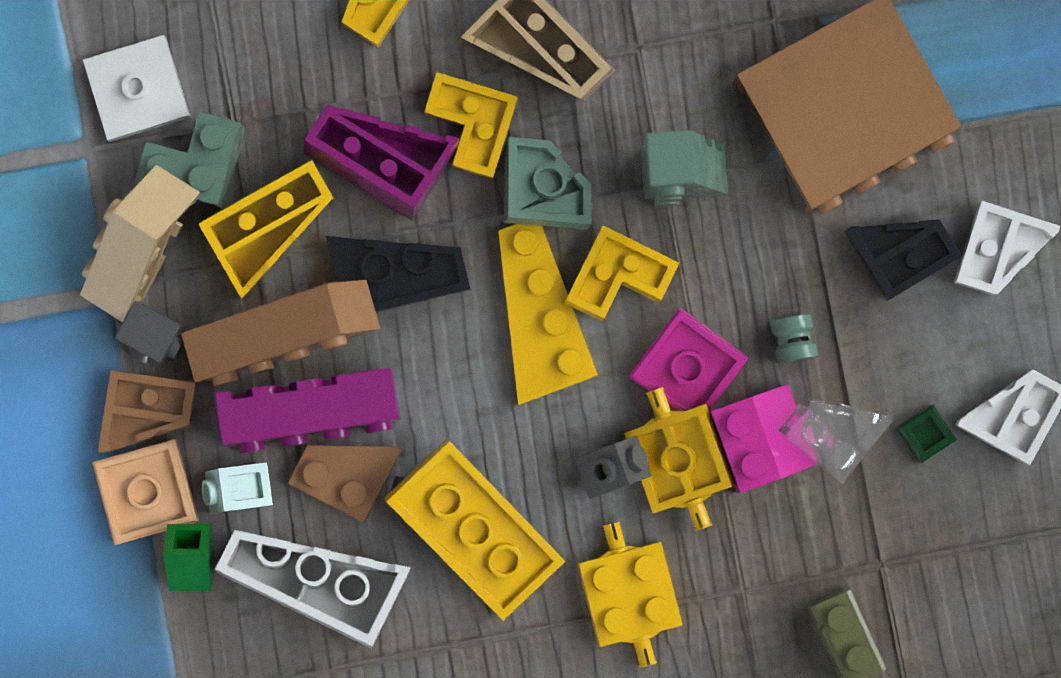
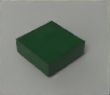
[896,404,957,464]

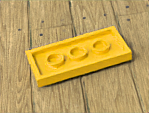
[384,438,566,621]

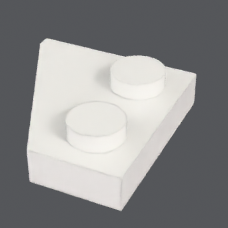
[954,201,1060,296]
[955,370,1061,465]

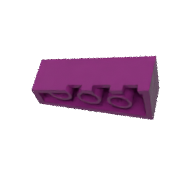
[215,368,401,453]

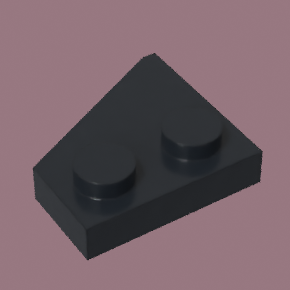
[844,219,962,301]

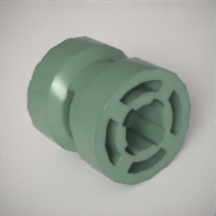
[769,314,819,363]

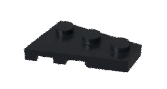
[326,236,471,313]

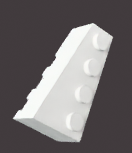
[215,530,411,649]

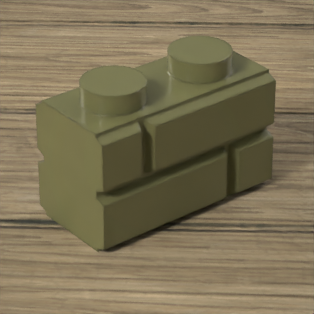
[806,587,886,678]

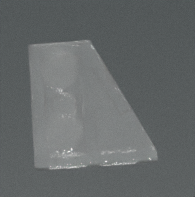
[778,397,893,484]

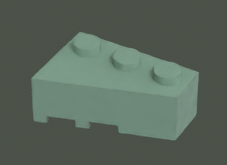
[640,130,728,207]

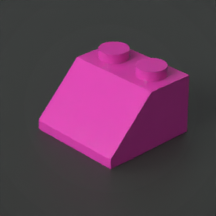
[710,384,817,493]

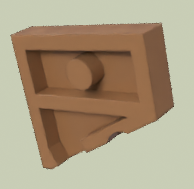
[98,370,198,453]

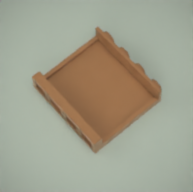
[734,0,962,215]

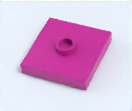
[628,307,749,411]

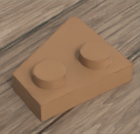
[288,445,402,523]

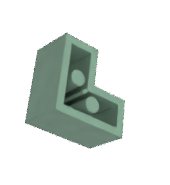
[135,112,246,210]

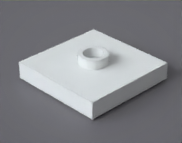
[83,35,190,142]

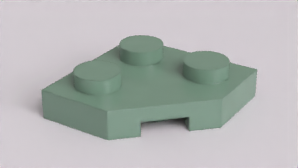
[504,137,592,230]

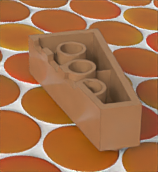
[181,280,381,387]

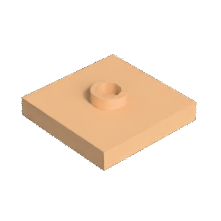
[92,439,199,545]

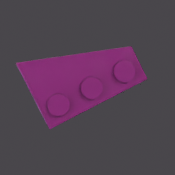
[304,105,460,221]

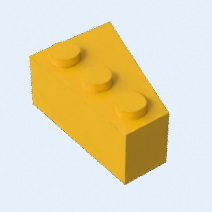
[199,159,333,299]

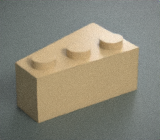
[80,164,200,322]

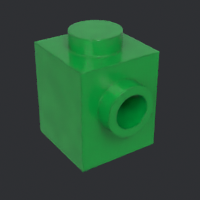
[163,523,215,591]

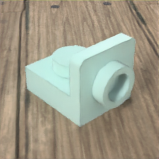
[202,462,273,514]

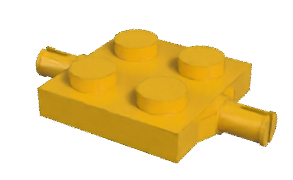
[624,387,735,531]
[577,521,683,668]

